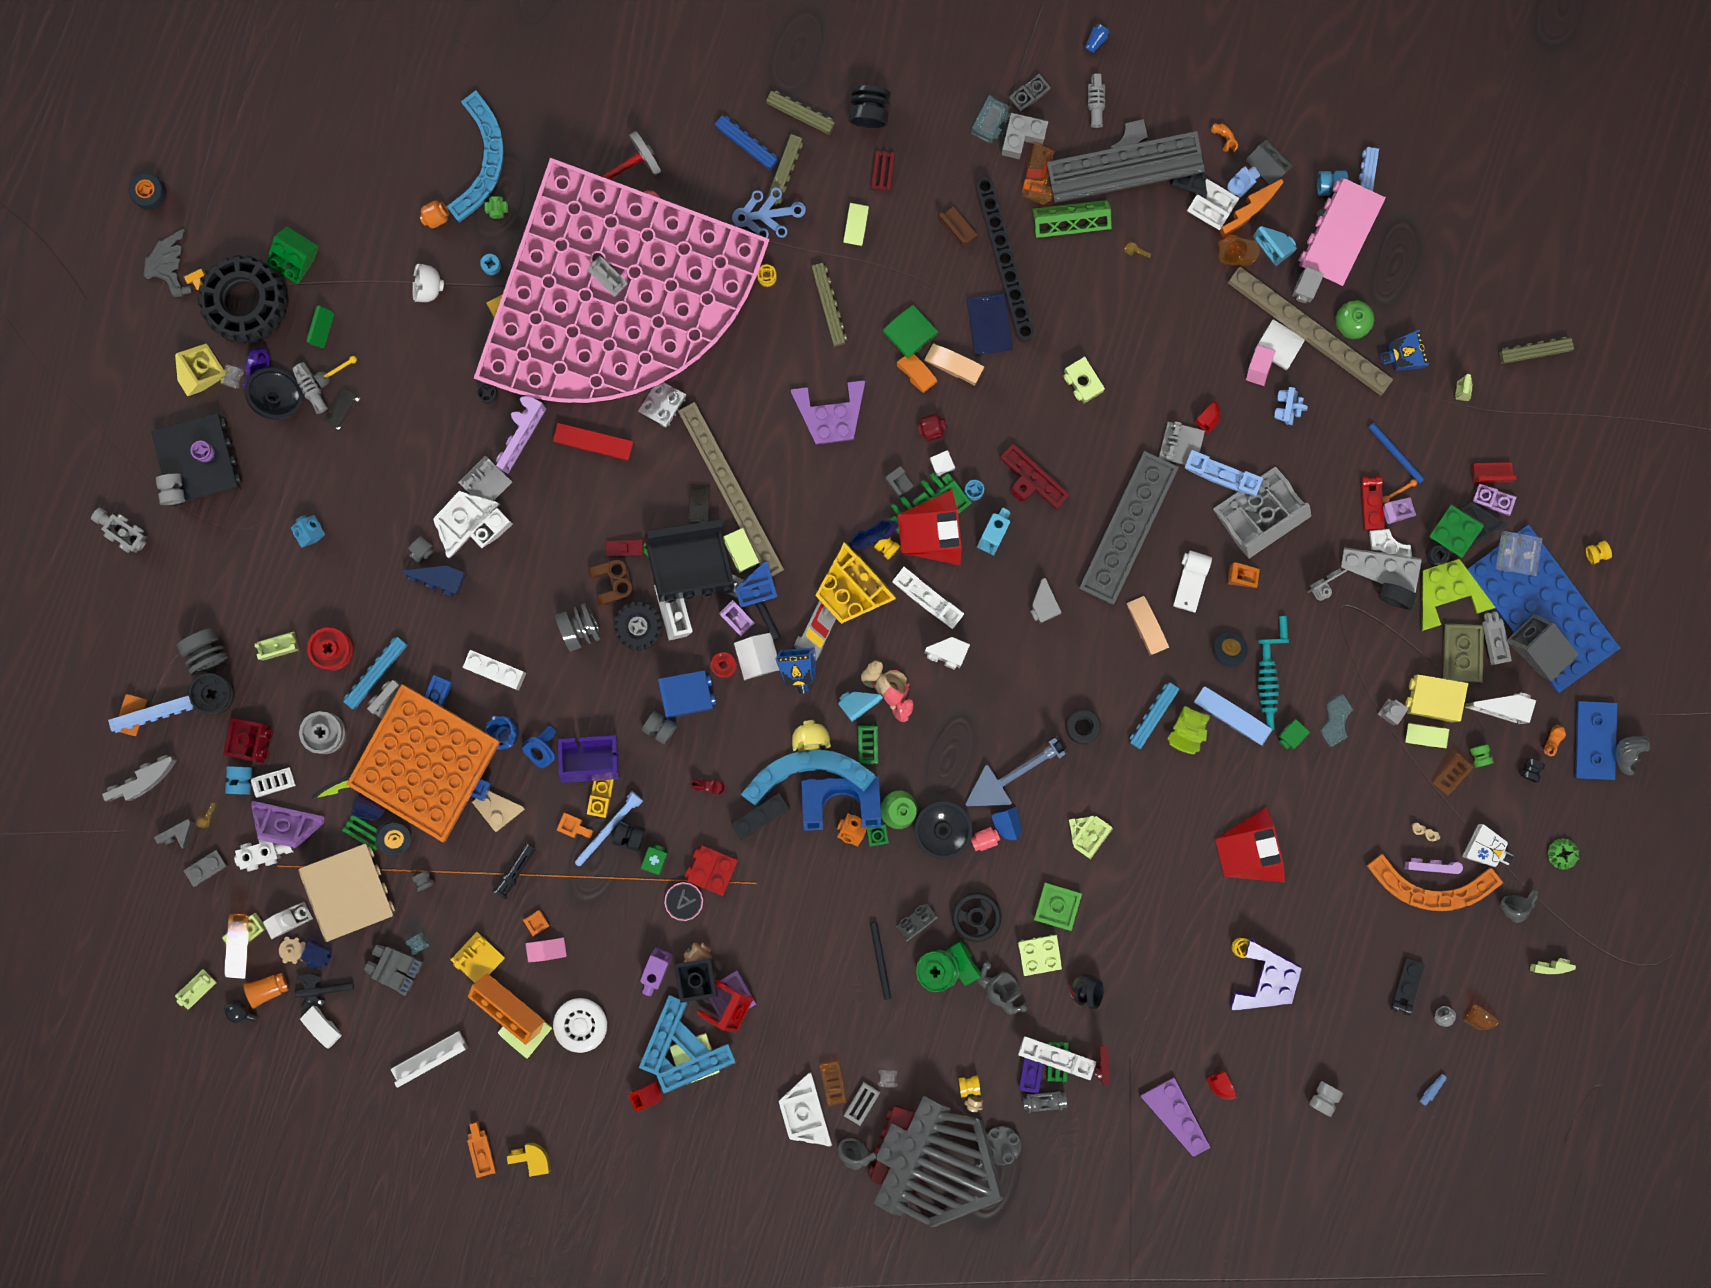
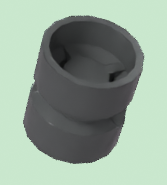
[642,710,677,745]

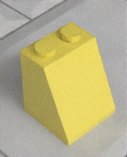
[1405,675,1468,723]

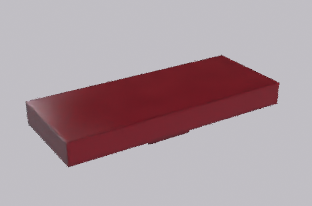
[606,540,644,556]

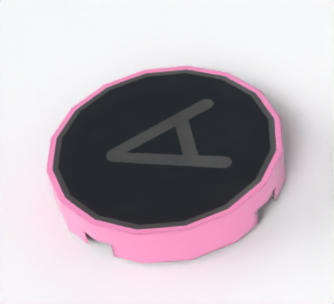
[665,882,703,921]

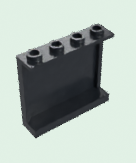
[151,413,242,507]
[644,520,737,603]

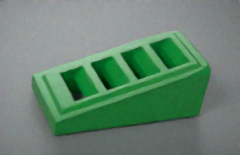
[858,723,878,764]

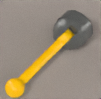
[313,356,357,388]

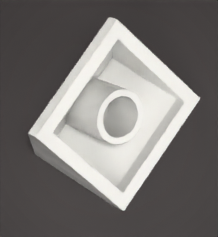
[734,633,779,680]

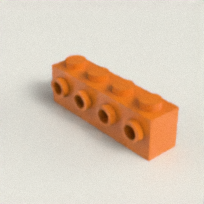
[468,973,545,1045]

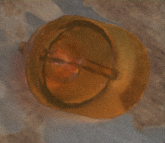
[1218,235,1260,266]

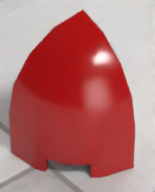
[1195,400,1221,435]
[1206,1070,1237,1100]

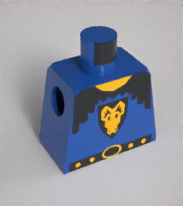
[1380,330,1429,371]
[775,647,816,694]

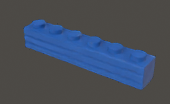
[715,115,778,171]

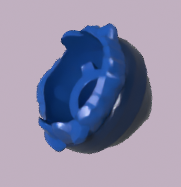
[486,715,519,750]

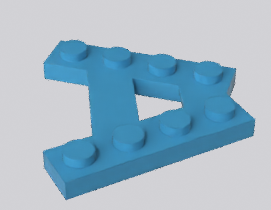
[639,995,736,1094]

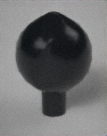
[224,1000,257,1024]

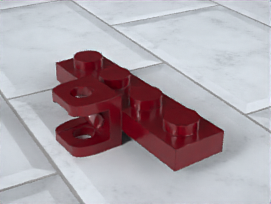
[1000,444,1070,509]

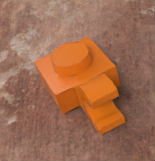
[557,813,593,838]

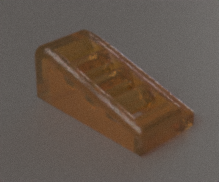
[1433,753,1474,796]
[820,1062,847,1106]

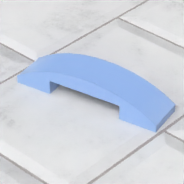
[1185,450,1263,496]

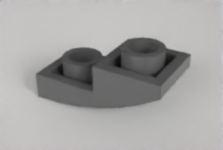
[1009,73,1052,112]

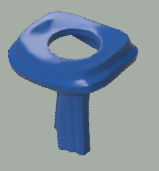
[522,726,557,769]

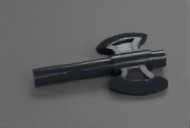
[295,974,354,1011]

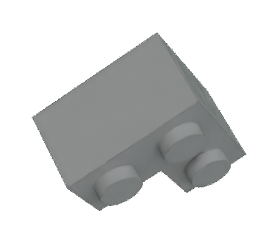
[1002,113,1048,159]

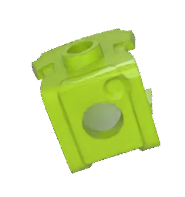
[1168,706,1210,754]

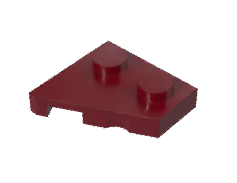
[1095,1046,1110,1085]

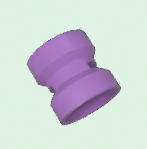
[191,441,215,462]

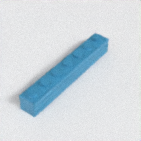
[344,637,408,710]

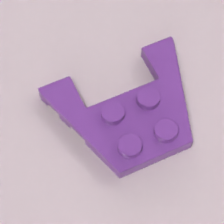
[791,381,865,445]

